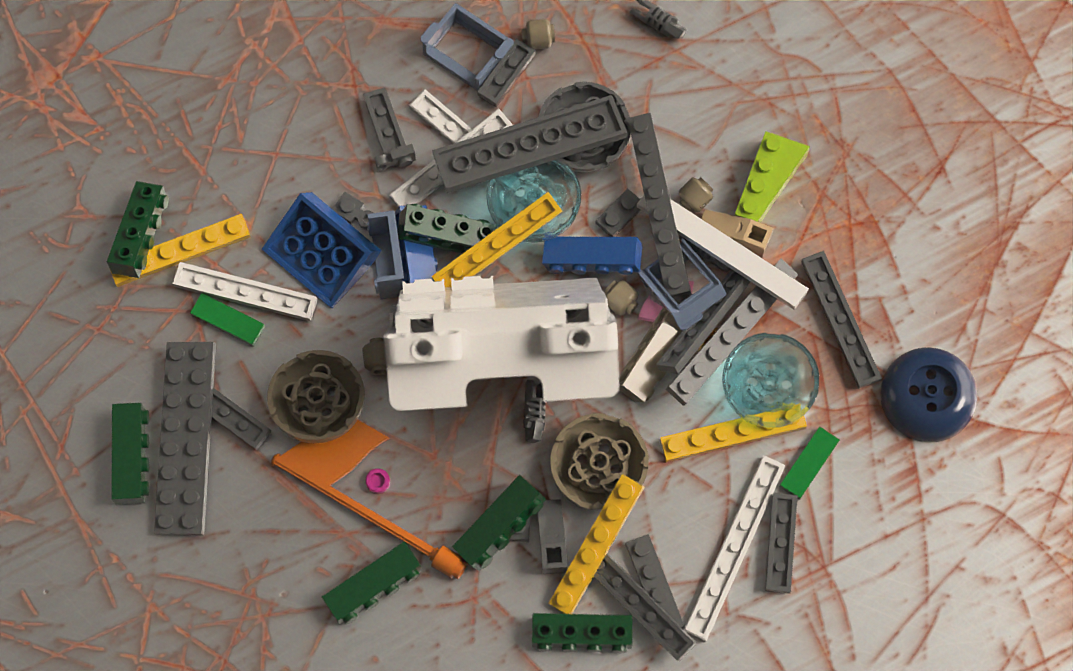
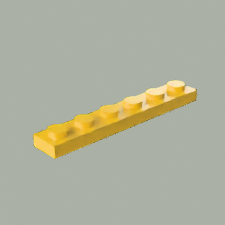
[431,192,563,287]
[110,214,251,287]
[660,404,807,462]
[549,474,644,614]

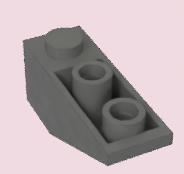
[538,499,568,574]

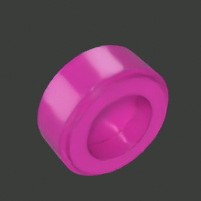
[365,468,390,494]

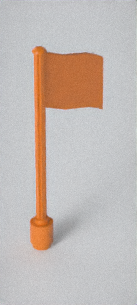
[271,420,468,579]

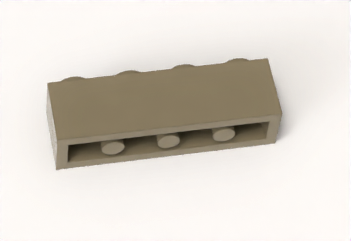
[619,307,683,402]

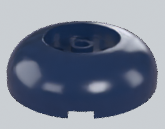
[881,347,978,442]

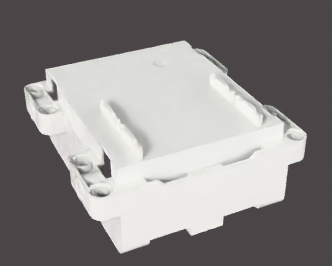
[384,275,619,410]

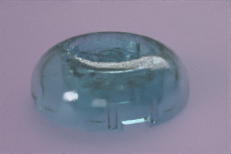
[486,159,581,243]
[722,332,819,428]

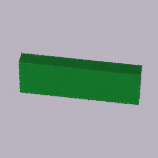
[190,293,265,347]
[779,426,840,500]

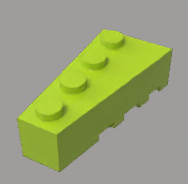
[734,131,810,223]

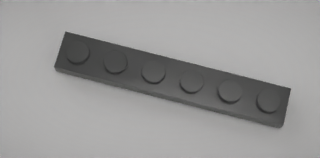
[801,251,882,389]
[657,269,751,374]
[574,553,696,661]

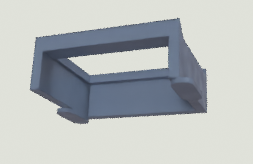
[421,3,514,91]
[367,210,404,300]
[637,239,727,331]

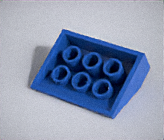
[262,192,382,308]

